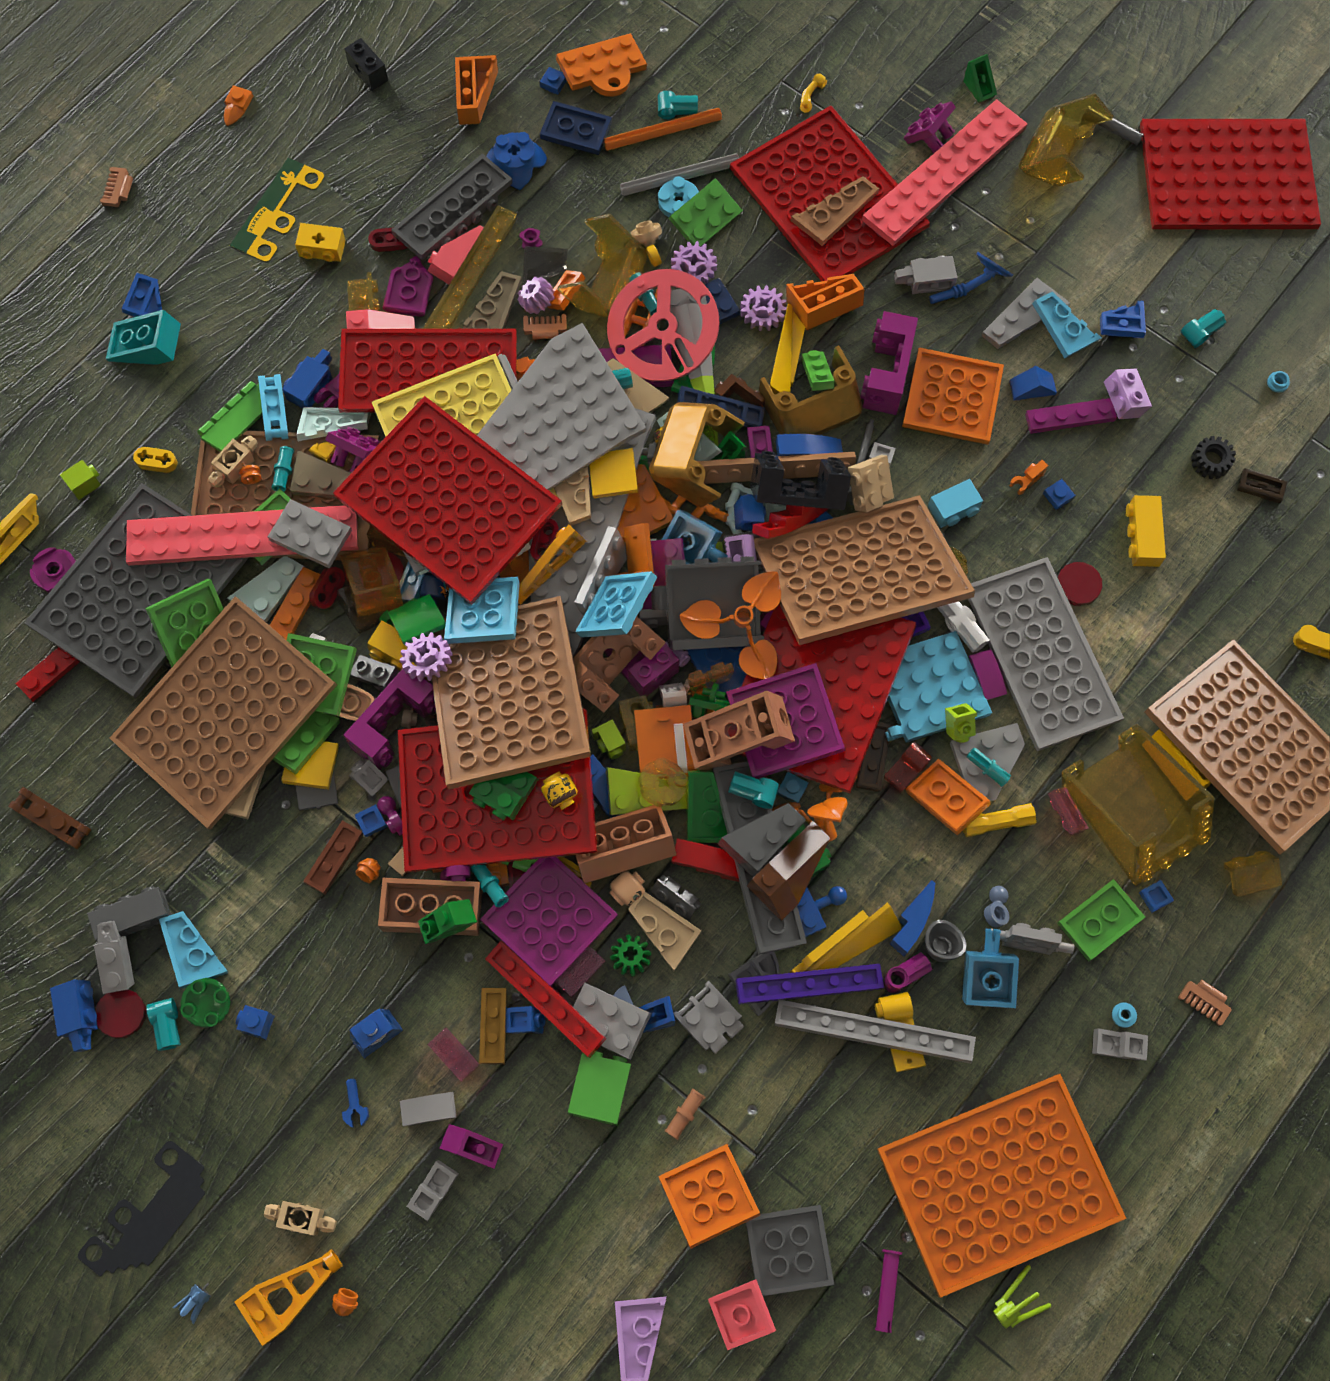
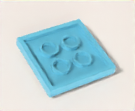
[575,571,657,637]
[444,577,520,644]

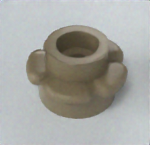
[401,707,418,729]

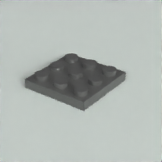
[746,1205,834,1296]

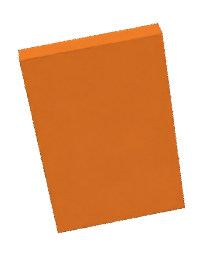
[906,759,991,835]

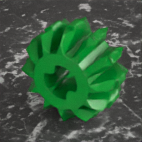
[610,935,651,977]

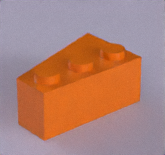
[455,55,498,125]
[786,274,864,330]

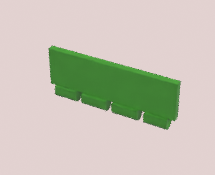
[197,381,263,452]

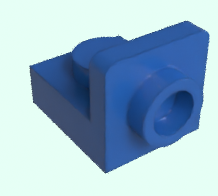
[505,1006,545,1034]

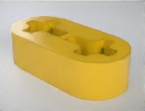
[133,447,178,473]

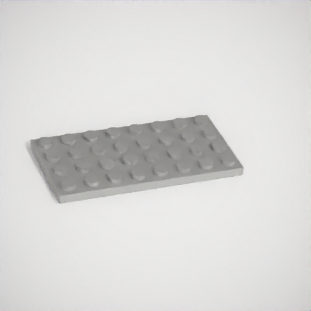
[968,557,1124,751]

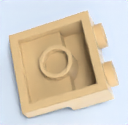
[848,455,894,512]

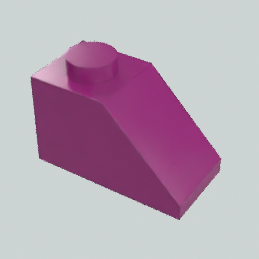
[440,1124,503,1169]

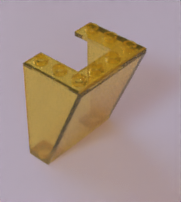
[1062,724,1214,886]

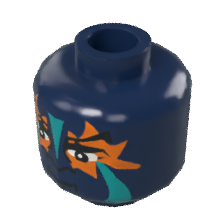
[419,572,449,606]

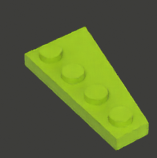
[606,767,688,815]

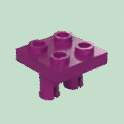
[904,101,956,154]
[325,427,380,472]

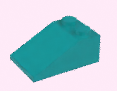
[106,310,181,365]

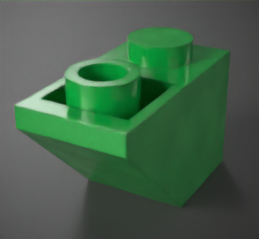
[418,899,477,944]

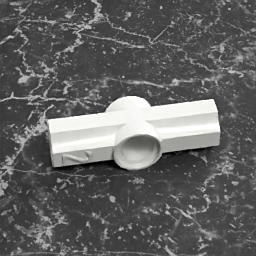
[937,601,990,653]

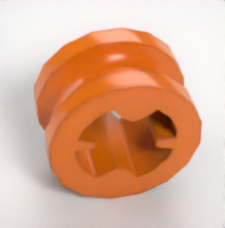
[239,465,262,485]

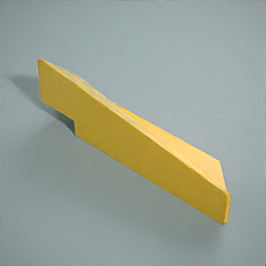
[0,494,39,565]

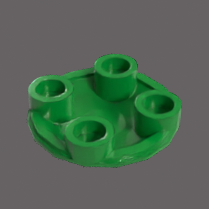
[180,978,231,1028]

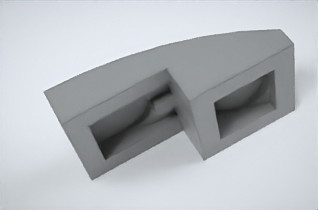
[1092,1028,1148,1061]
[400,1092,456,1126]
[406,1160,459,1221]

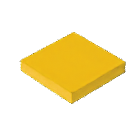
[589,448,638,499]
[281,742,339,790]

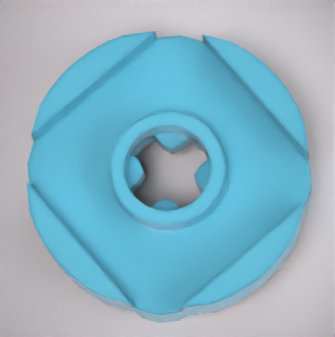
[658,176,699,217]

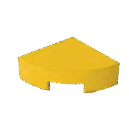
[309,442,336,463]

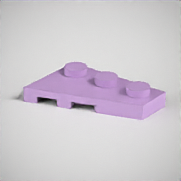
[615,1297,666,1381]

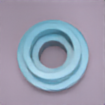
[1267,371,1290,392]
[1112,1003,1137,1028]

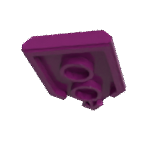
[382,256,433,317]

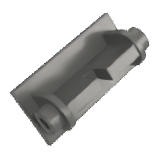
[651,875,701,921]

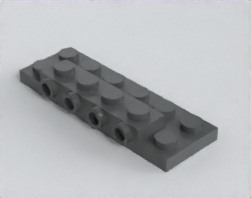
[391,153,512,260]

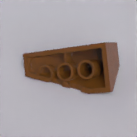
[747,821,830,921]

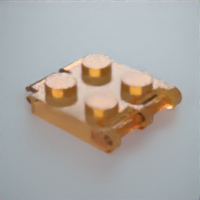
[684,662,734,695]

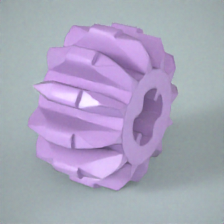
[517,277,555,314]

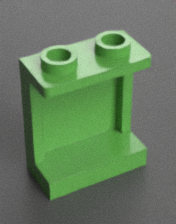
[568,1051,631,1126]

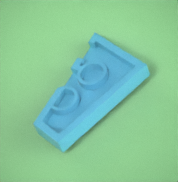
[1032,292,1102,358]
[159,911,228,989]

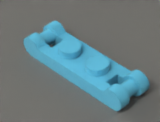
[258,374,288,441]

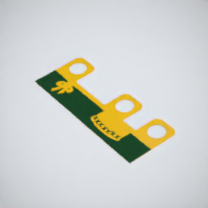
[230,158,324,261]

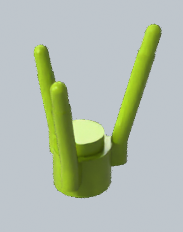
[993,1265,1051,1329]

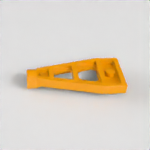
[518,524,587,605]
[235,1249,343,1346]

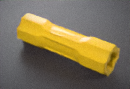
[963,803,1036,837]

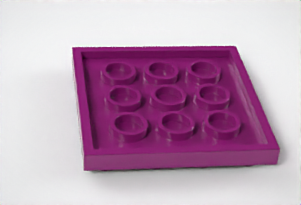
[726,663,845,779]
[480,857,618,987]

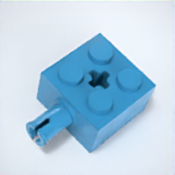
[662,510,728,564]
[962,929,1019,1008]

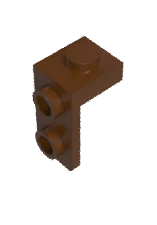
[714,374,765,407]

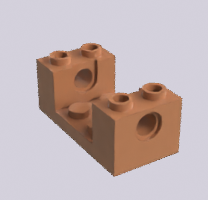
[573,616,666,712]
[683,691,795,771]

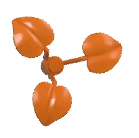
[680,571,781,680]
[772,777,857,842]

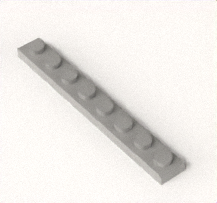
[775,1000,976,1064]

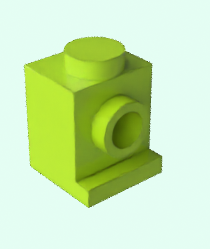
[945,703,977,743]
[592,719,626,760]

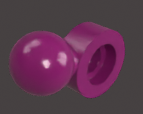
[377,796,403,836]
[440,865,471,882]

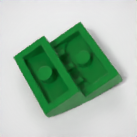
[387,594,446,646]

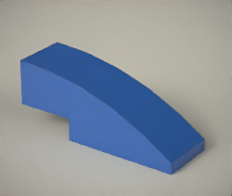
[776,434,842,456]
[890,880,936,956]

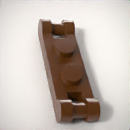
[8,787,92,850]

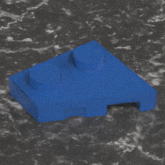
[122,273,162,317]
[1100,301,1146,338]

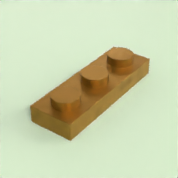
[479,988,507,1064]

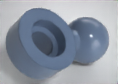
[984,886,1009,928]

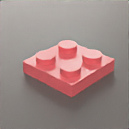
[708,1279,776,1351]

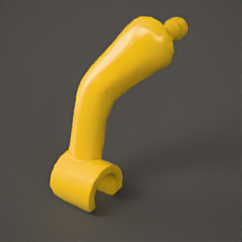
[800,74,827,113]

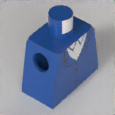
[349,1008,403,1058]

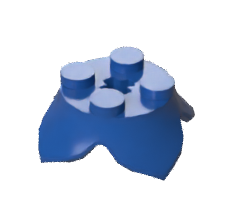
[486,132,547,190]

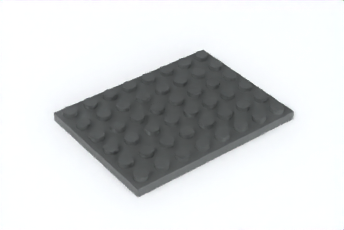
[25,483,249,699]

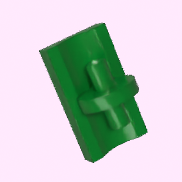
[689,683,730,718]

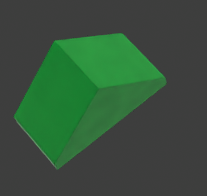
[963,54,997,102]
[711,431,746,460]

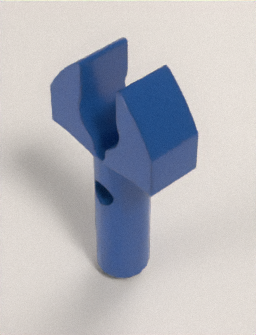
[342,1079,369,1128]

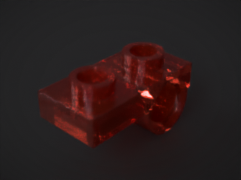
[884,742,933,793]

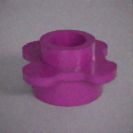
[520,228,542,250]

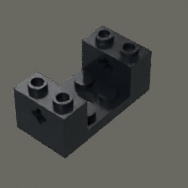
[750,451,851,510]

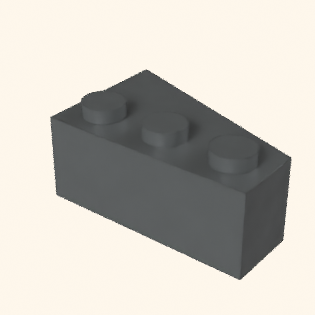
[718,803,806,877]

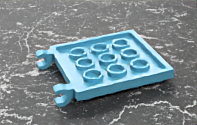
[885,631,992,743]

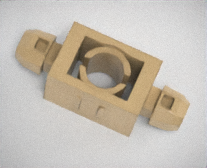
[208,436,258,488]
[264,1201,337,1236]

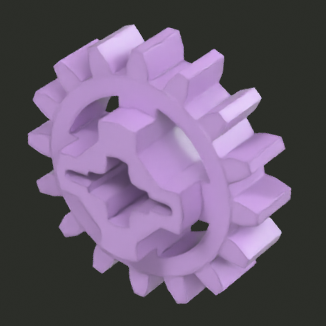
[671,241,717,284]
[740,285,787,331]
[400,633,452,681]

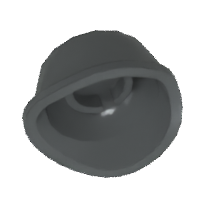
[925,920,966,962]

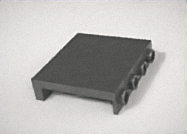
[665,556,764,650]

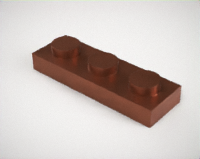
[303,820,364,895]

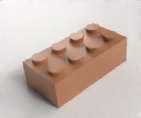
[575,803,676,884]
[378,878,482,936]

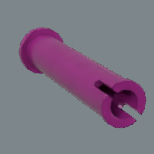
[875,1249,902,1333]

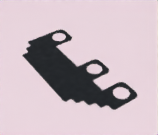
[78,1141,205,1276]

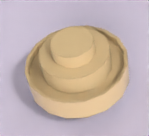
[631,221,662,247]

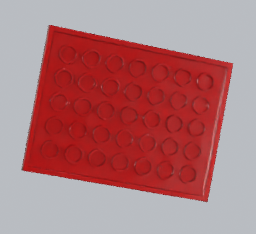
[730,106,930,282]
[1140,119,1321,229]
[333,396,563,605]
[728,604,916,793]
[398,709,597,873]

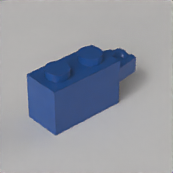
[282,349,333,409]
[50,979,98,1052]

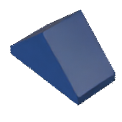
[1009,366,1057,400]
[639,996,675,1033]

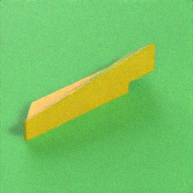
[770,303,805,395]
[789,902,901,973]

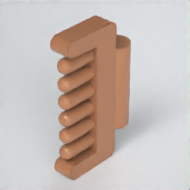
[100,167,133,207]
[523,314,567,340]
[1178,980,1232,1026]

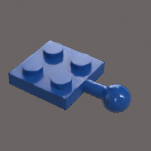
[797,886,847,938]

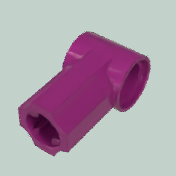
[883,952,933,993]

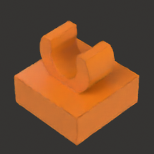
[485,863,509,887]

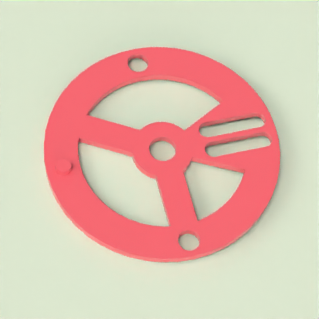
[607,269,719,382]

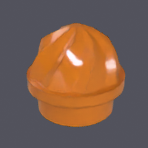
[355,858,381,883]
[332,1288,358,1316]

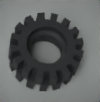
[1191,436,1236,479]

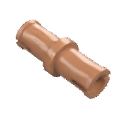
[665,1088,706,1140]

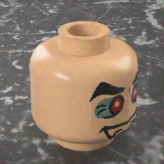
[609,871,645,906]

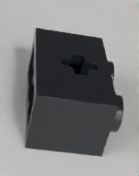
[344,38,388,91]

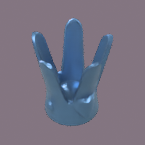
[172,1283,211,1324]

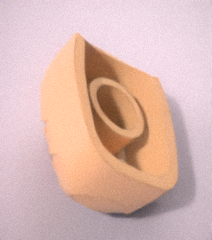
[339,684,375,721]

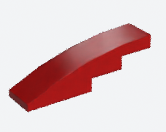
[752,505,828,539]
[671,838,740,882]

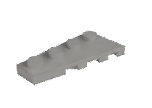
[982,278,1070,349]
[574,526,627,615]

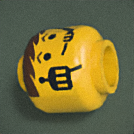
[541,772,578,810]

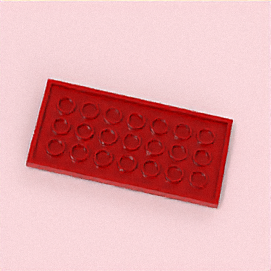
[338,329,517,413]

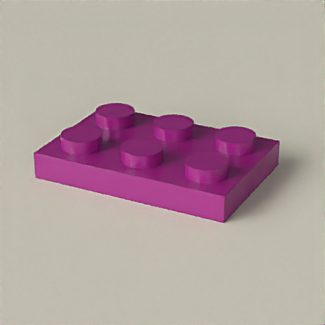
[642,538,685,610]

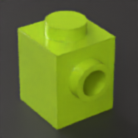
[60,460,101,500]

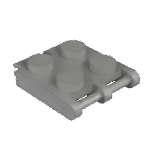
[673,981,744,1054]

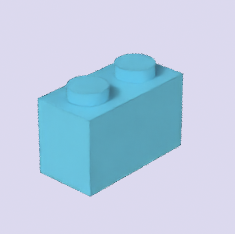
[928,479,983,528]

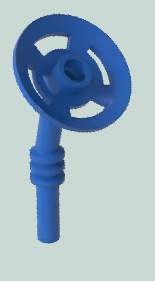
[929,252,1014,304]

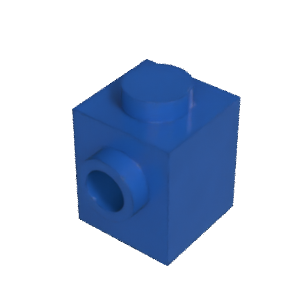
[734,494,766,531]
[236,1005,275,1040]

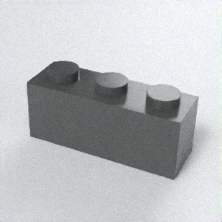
[87,886,171,942]

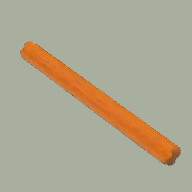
[604,108,722,150]

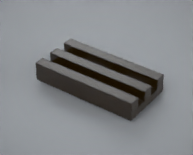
[1237,468,1288,503]

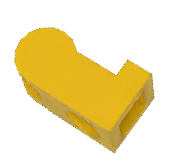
[1293,625,1330,659]

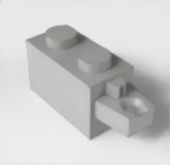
[894,256,957,294]
[94,921,135,994]

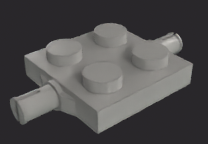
[991,923,1074,955]

